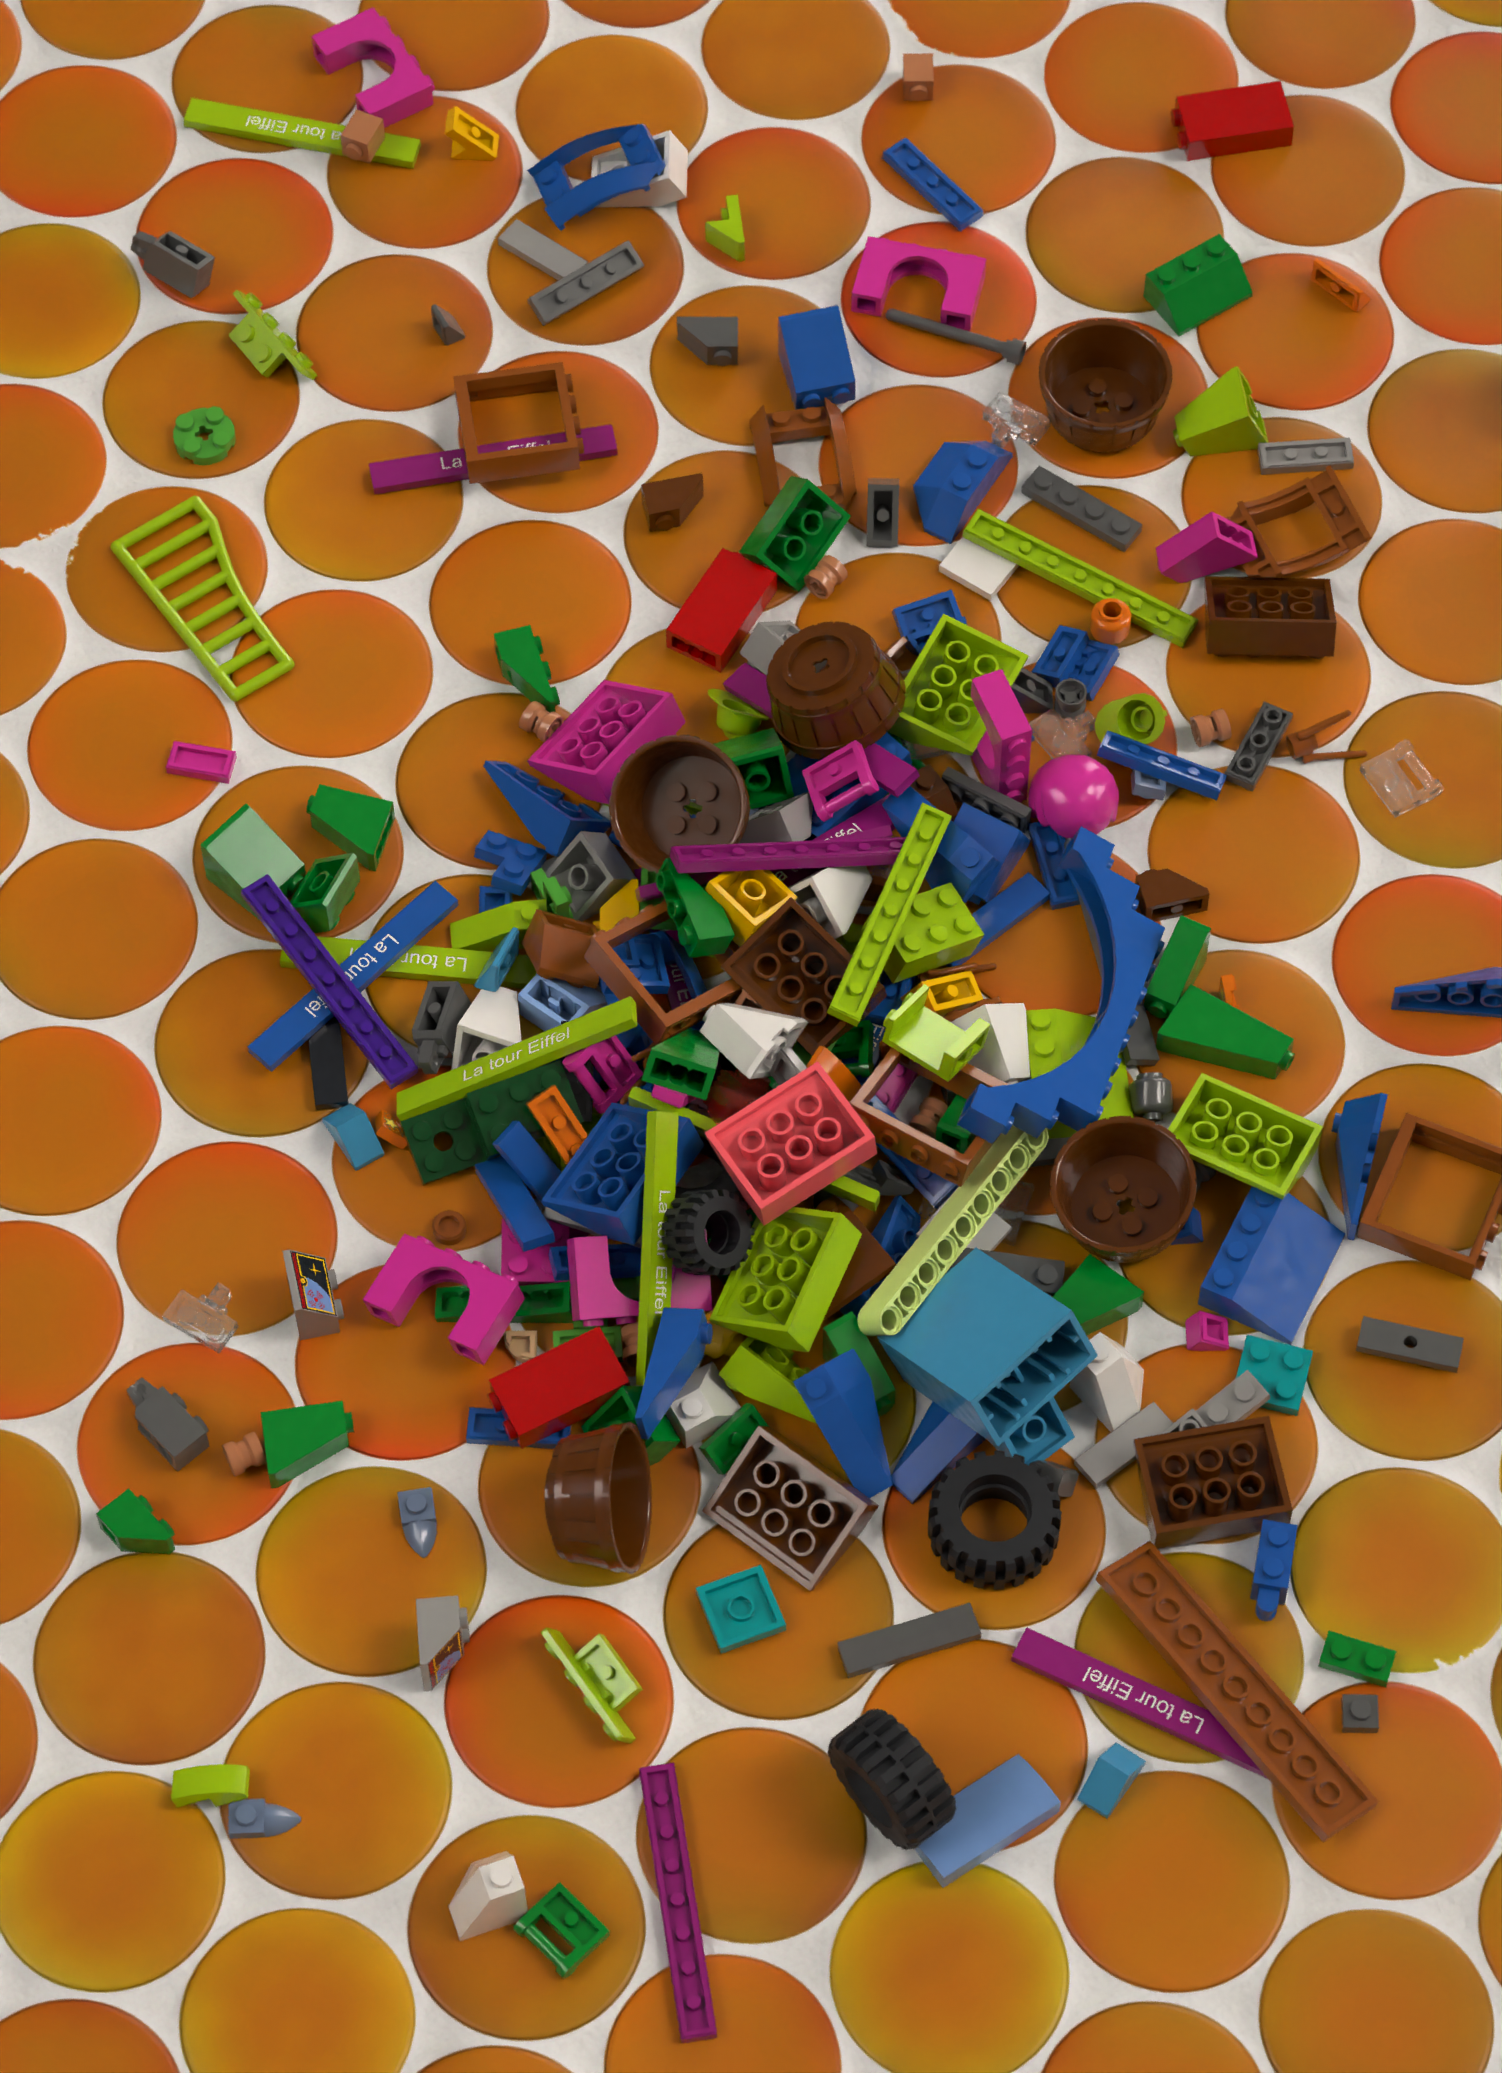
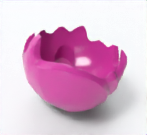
[1028,754,1119,838]

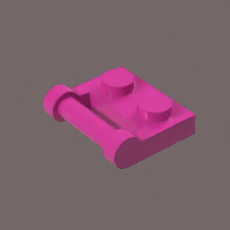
[802,740,879,822]
[562,1035,643,1114]

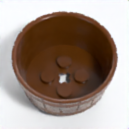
[1039,319,1173,453]
[766,621,906,759]
[609,735,750,876]
[1050,1116,1197,1263]
[545,1422,652,1574]

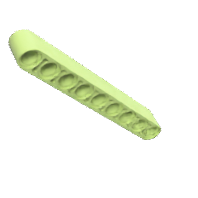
[857,1125,1049,1336]

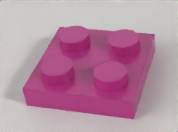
[501,1219,569,1286]

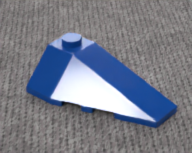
[891,1401,986,1504]

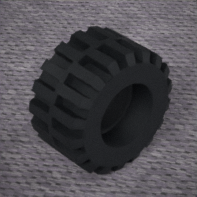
[662,1189,755,1275]

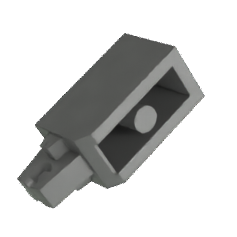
[130,231,215,298]
[412,981,472,1074]
[126,1378,209,1472]

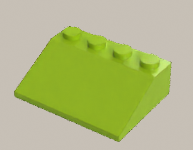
[887,614,1029,756]
[1026,1008,1134,1139]
[1168,1073,1323,1200]
[709,1207,862,1352]

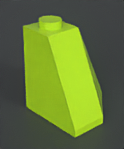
[1173,366,1268,456]

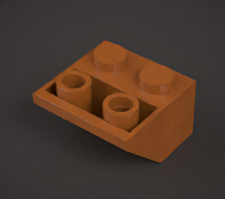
[521,909,599,989]

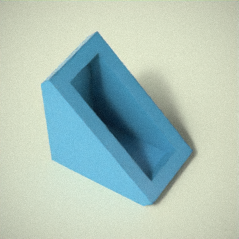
[322,1103,385,1171]
[1077,1742,1146,1819]

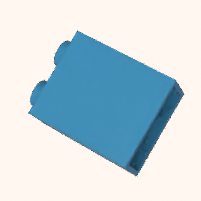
[877,1248,1098,1447]

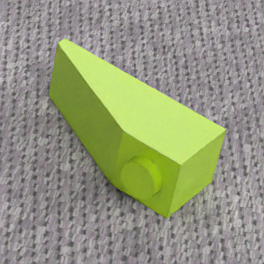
[450,899,547,952]

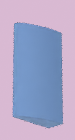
[914,1754,1061,1888]

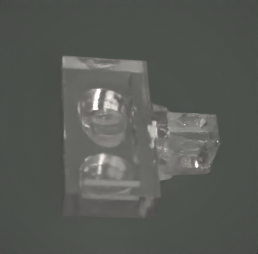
[982,391,1051,448]
[1029,708,1096,759]
[162,1282,239,1354]

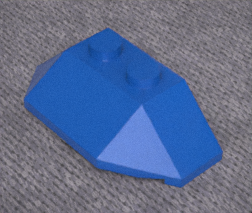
[913,441,1013,544]

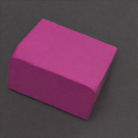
[1186,1311,1229,1351]

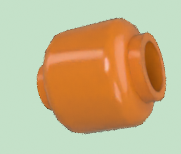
[1090,598,1132,645]

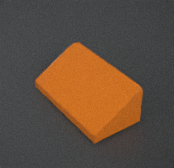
[1311,258,1370,312]

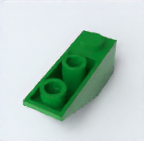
[493,625,560,712]
[656,857,735,958]

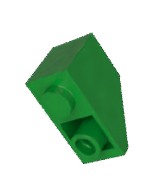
[96,1488,175,1554]

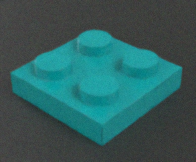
[1236,1335,1313,1416]
[696,1565,786,1654]

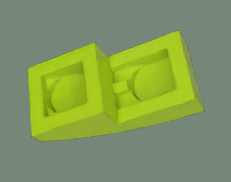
[171,1764,250,1807]

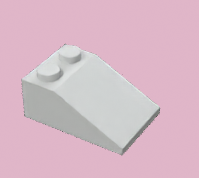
[592,130,688,207]

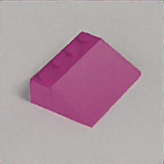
[527,680,686,804]

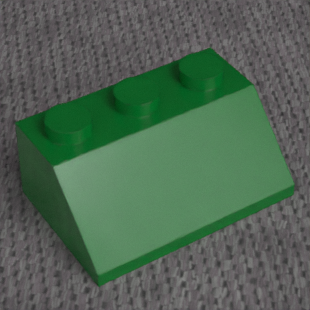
[1143,234,1253,337]
[739,476,851,592]

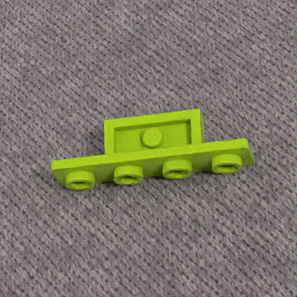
[228,290,317,380]
[541,1627,643,1744]

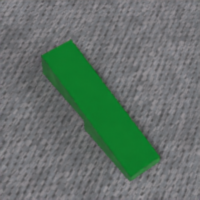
[435,1281,574,1323]

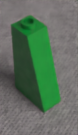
[1156,984,1295,1079]
[642,1028,719,1100]

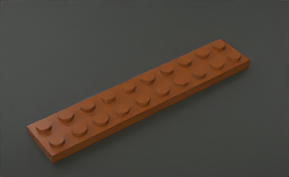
[1095,1541,1378,1842]

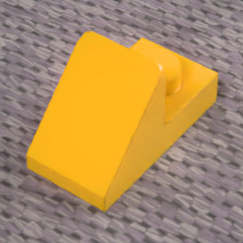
[445,106,499,161]

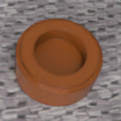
[432,1210,466,1246]

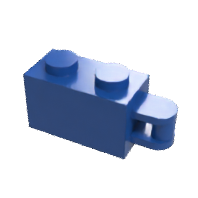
[1250,1519,1298,1621]

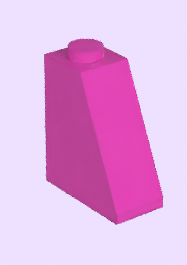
[1156,511,1258,583]

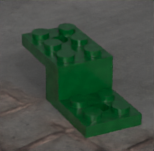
[400,1059,584,1185]

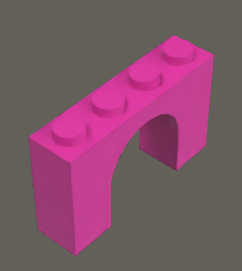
[312,7,435,128]
[851,236,986,331]
[971,669,1032,803]
[567,1229,713,1327]
[363,1233,525,1365]

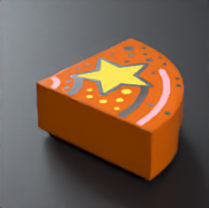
[1219,974,1239,1009]
[375,1109,408,1150]

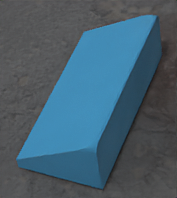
[474,927,519,992]

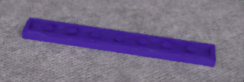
[241,874,418,1090]

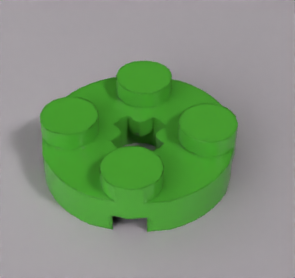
[173,406,236,465]

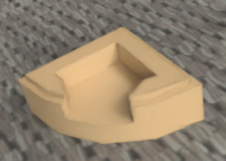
[503,1331,537,1363]

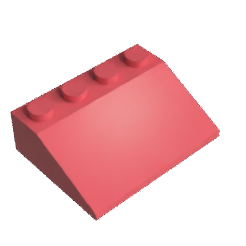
[705,1062,877,1225]

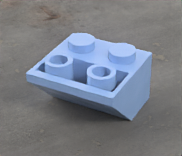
[518,974,607,1031]

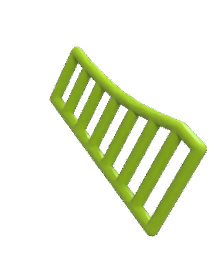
[111,496,295,702]

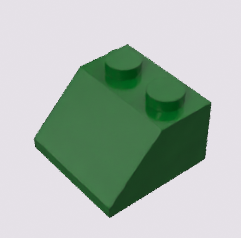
[290,852,360,934]
[581,1386,681,1466]

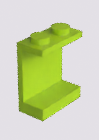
[882,984,990,1082]

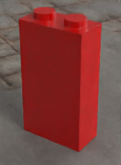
[1171,81,1294,161]
[666,548,777,673]
[487,1326,631,1449]

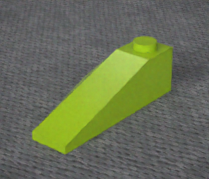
[718,1336,817,1424]

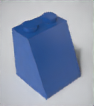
[778,305,856,410]
[954,802,1031,905]

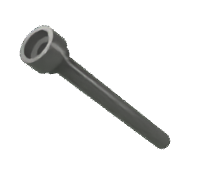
[886,309,1027,365]

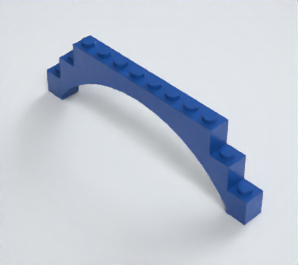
[957,826,1165,1143]

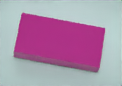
[166,741,237,784]

